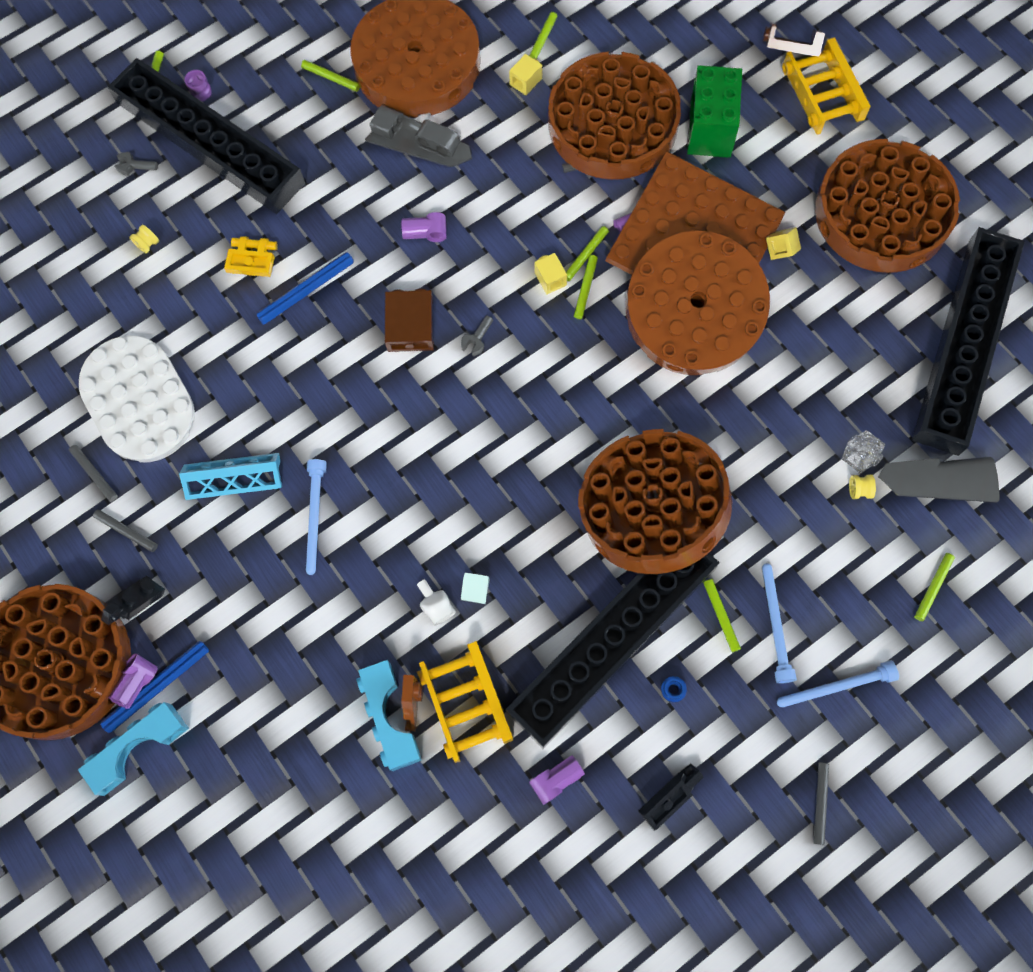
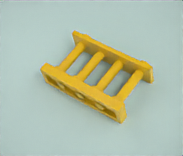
[782,38,871,135]
[417,641,513,763]

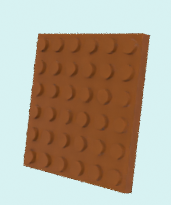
[606,151,786,308]

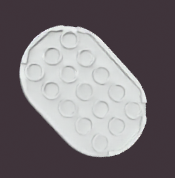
[79,336,195,462]

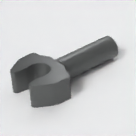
[114,152,158,176]
[461,316,493,357]

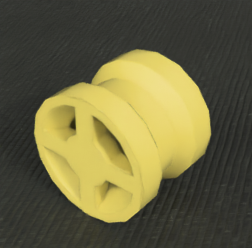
[129,225,159,254]
[849,474,876,499]

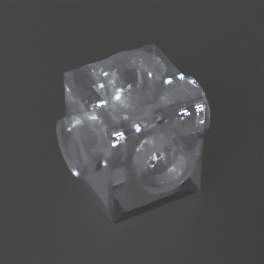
[842,430,885,473]

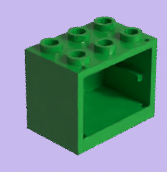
[687,65,742,158]

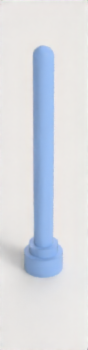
[306,459,327,575]
[762,563,797,683]
[777,660,899,707]

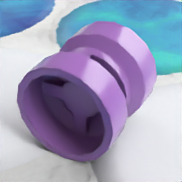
[184,70,212,101]

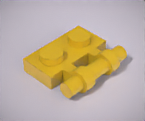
[224,236,277,277]

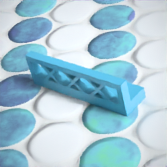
[179,453,282,500]

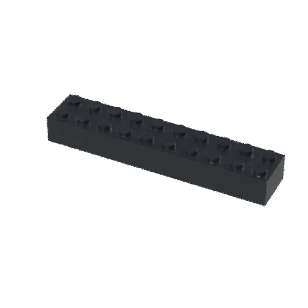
[107,58,305,214]
[911,227,1025,456]
[506,553,720,749]

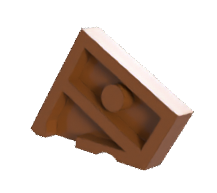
[401,675,423,732]

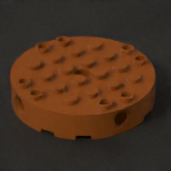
[350,0,480,117]
[548,52,681,180]
[815,139,960,273]
[625,231,770,375]
[578,429,732,574]
[0,584,131,740]

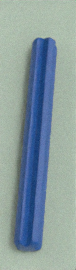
[256,252,354,324]
[100,641,209,733]

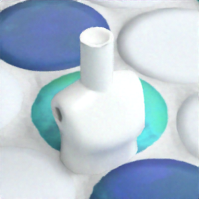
[417,579,456,626]

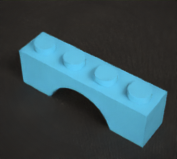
[357,660,422,771]
[78,702,189,796]

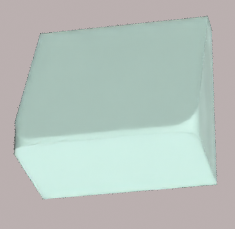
[461,573,490,604]

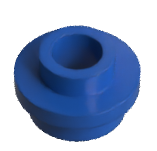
[661,676,687,703]

